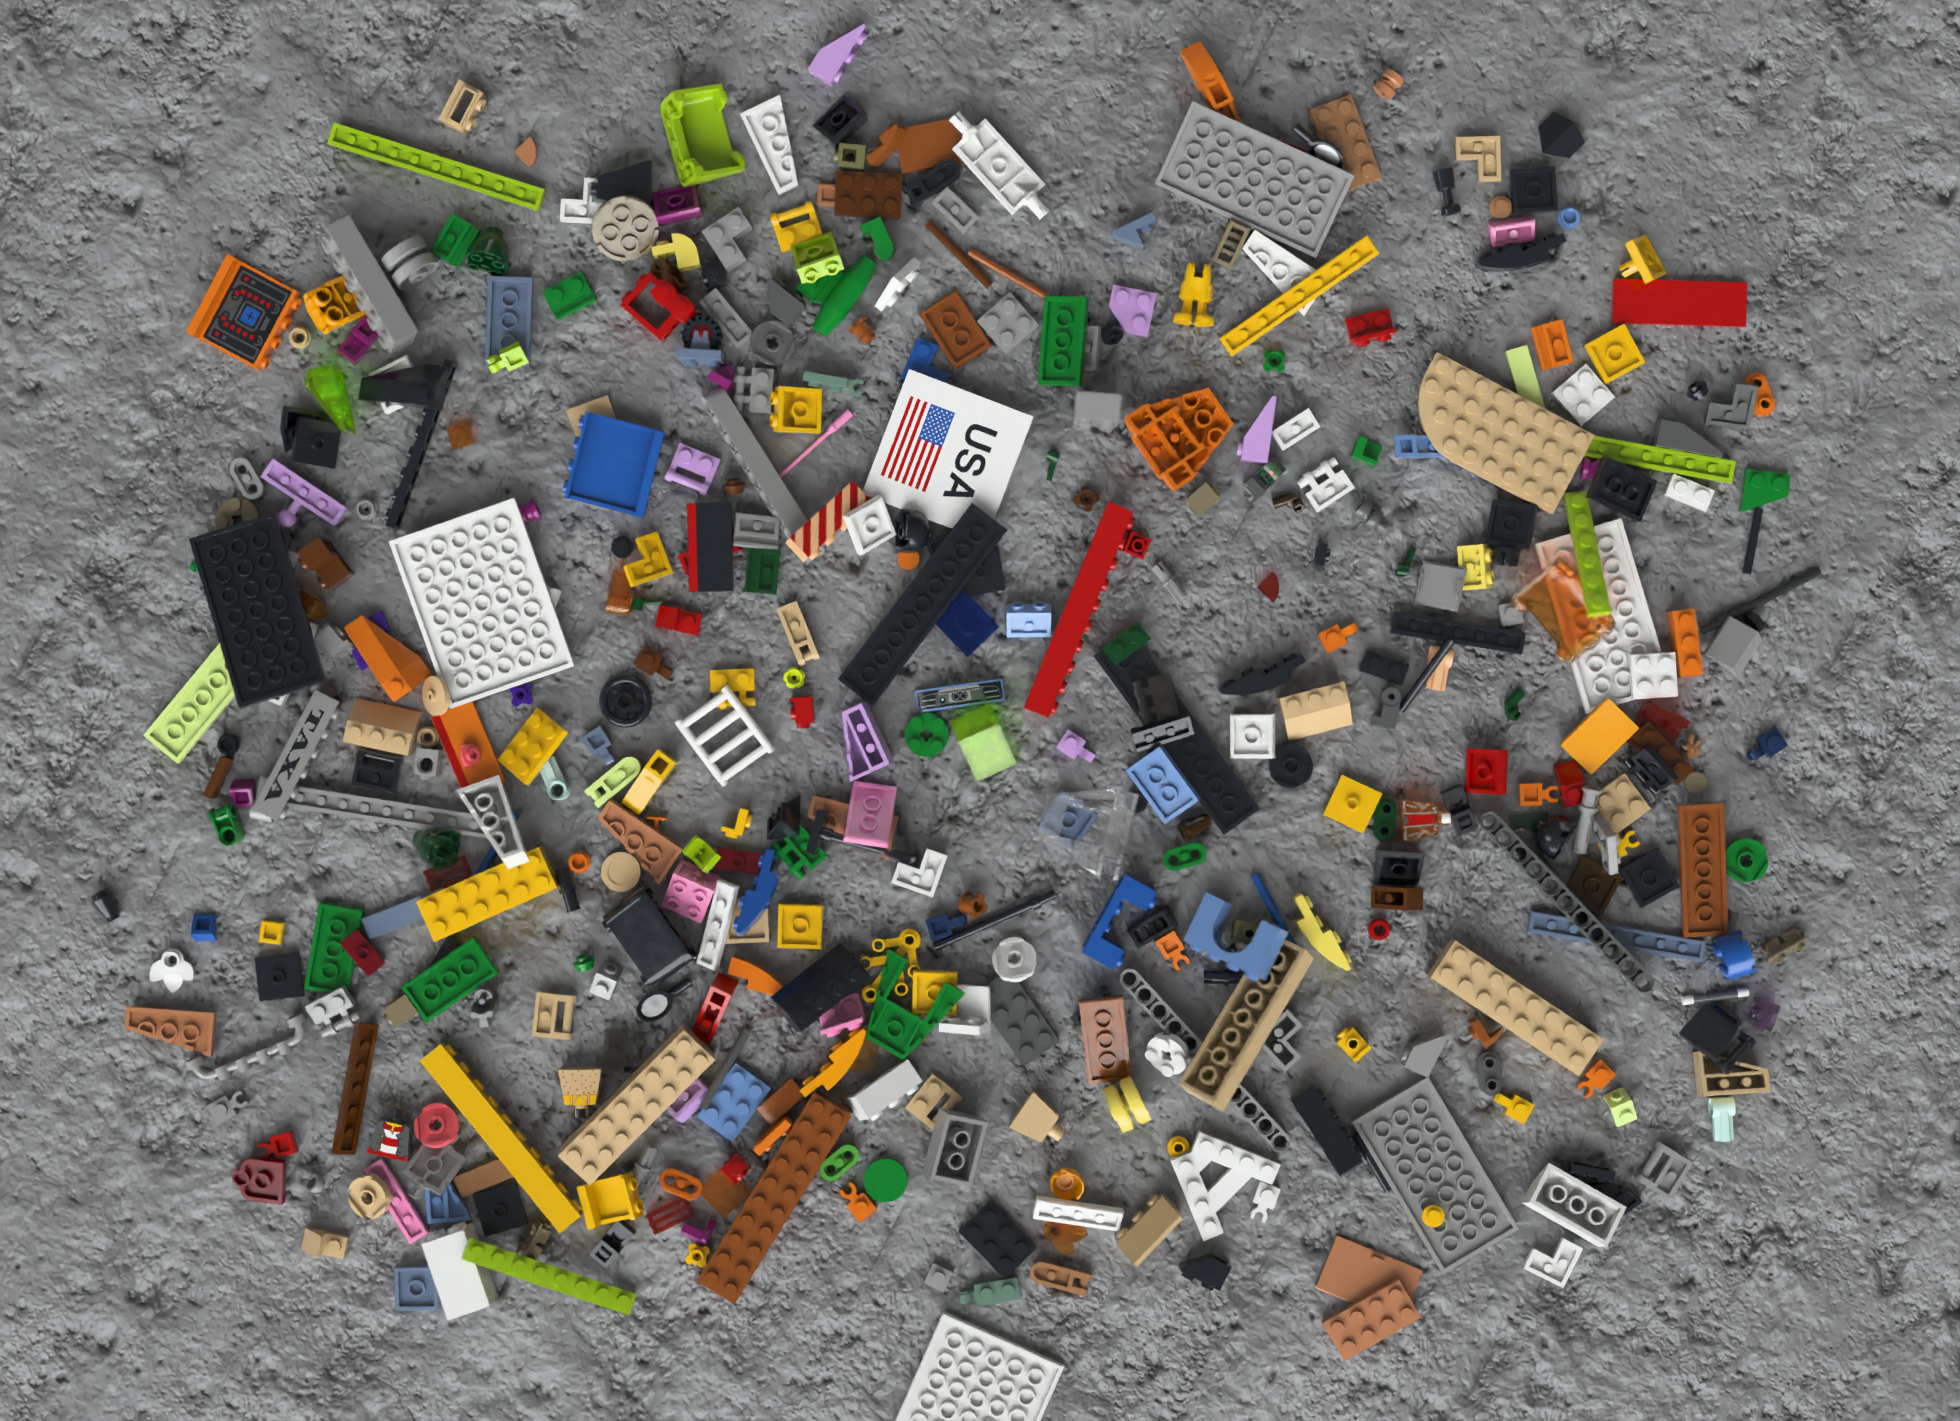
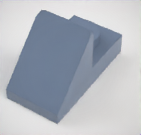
[1111,212,1156,249]

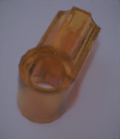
[606,570,632,616]

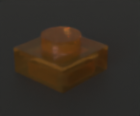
[447,423,475,450]

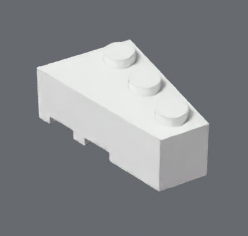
[845,1059,923,1121]

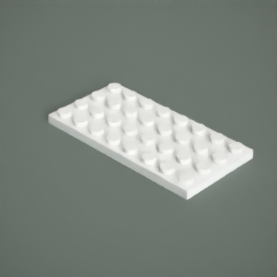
[1535,518,1662,714]

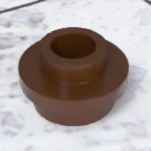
[723,478,745,495]

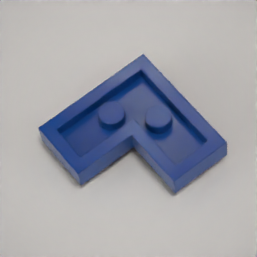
[901,337,950,383]

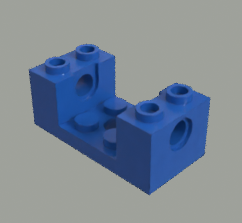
[1081,872,1158,970]

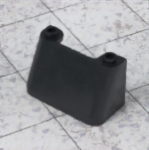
[602,884,698,988]

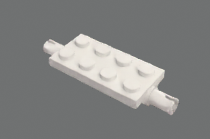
[949,111,1050,220]

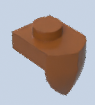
[1467,1017,1504,1049]

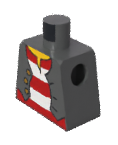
[366,1107,414,1163]

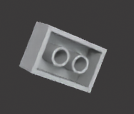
[1073,391,1122,431]
[922,1108,988,1187]

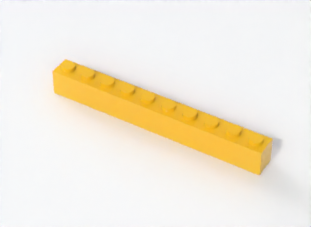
[420,1043,583,1233]

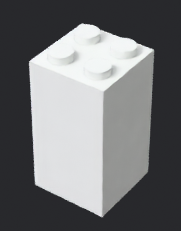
[421,1221,498,1320]

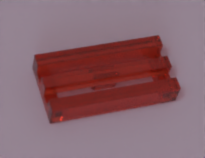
[423,855,473,892]
[645,1197,695,1235]

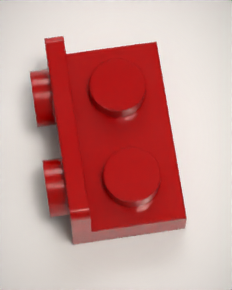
[1344,308,1396,348]

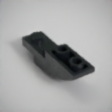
[1475,232,1567,272]
[1218,652,1306,695]

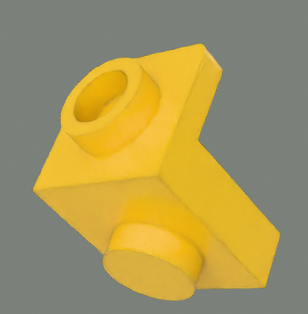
[721,807,753,839]

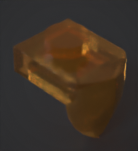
[300,590,328,620]

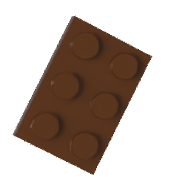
[834,171,902,220]

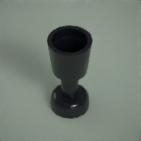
[1432,167,1461,216]

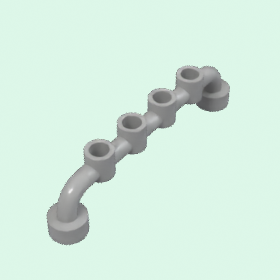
[185,1013,307,1081]

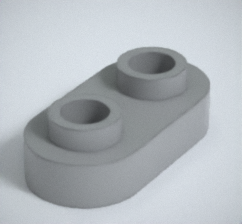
[230,458,265,500]

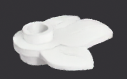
[149,949,194,993]

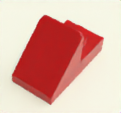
[655,605,703,636]
[1553,760,1585,808]

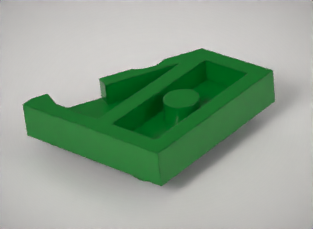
[1739,469,1791,512]

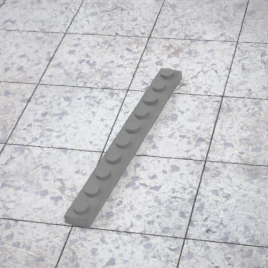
[286,785,488,839]

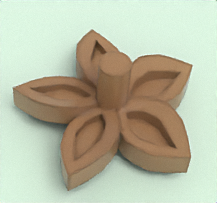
[1682,734,1702,761]

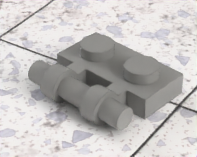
[732,367,775,414]
[305,985,362,1037]

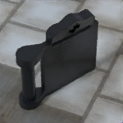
[1679,1001,1756,1075]

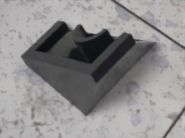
[1538,111,1585,159]
[280,406,324,453]
[767,795,801,840]

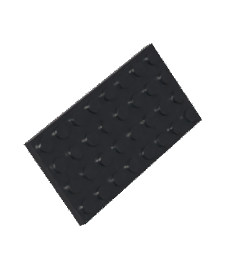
[189,512,327,709]

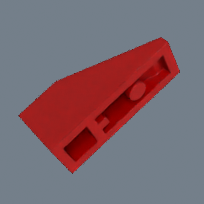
[692,972,739,1045]

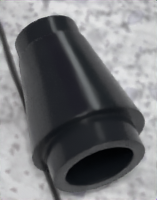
[91,888,120,923]

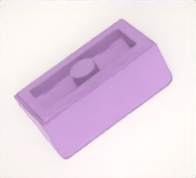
[667,1077,709,1123]

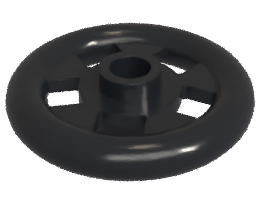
[599,675,652,728]

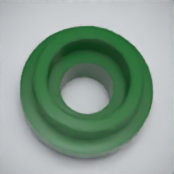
[573,954,595,972]

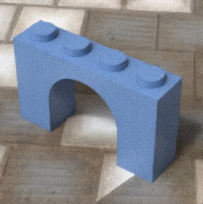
[1184,892,1288,981]

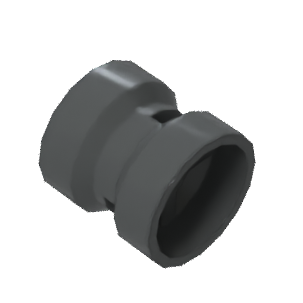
[1353,498,1384,529]

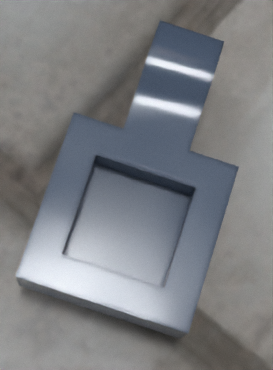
[581,726,616,766]

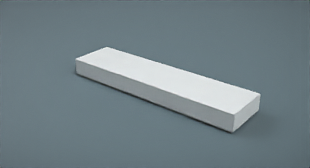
[697,879,740,971]
[1032,1196,1124,1231]

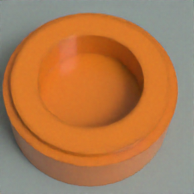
[898,552,920,570]

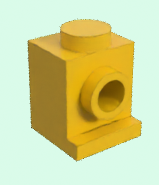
[1335,1026,1372,1063]

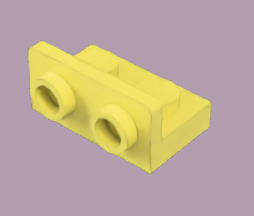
[1457,544,1495,591]

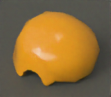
[1050,1168,1084,1200]

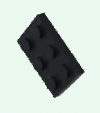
[1586,456,1658,522]
[959,1200,1037,1279]

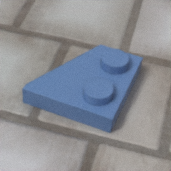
[425,1182,471,1224]

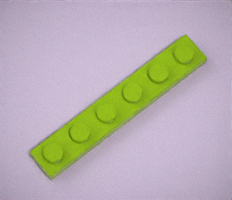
[1563,491,1611,618]

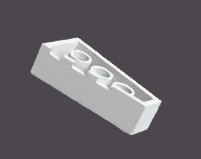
[457,775,529,869]

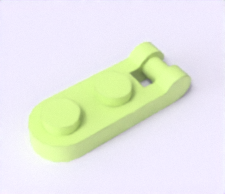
[584,757,642,808]

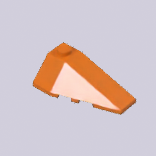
[344,615,433,702]

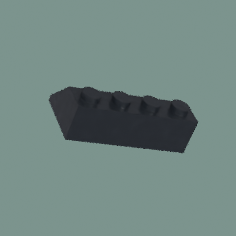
[770,943,871,1033]

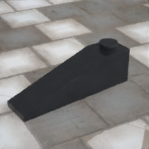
[358,364,449,411]

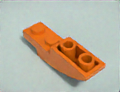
[1180,41,1241,122]

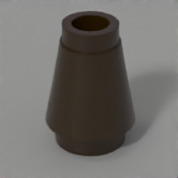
[1177,813,1212,840]

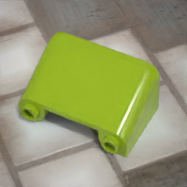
[660,83,745,187]

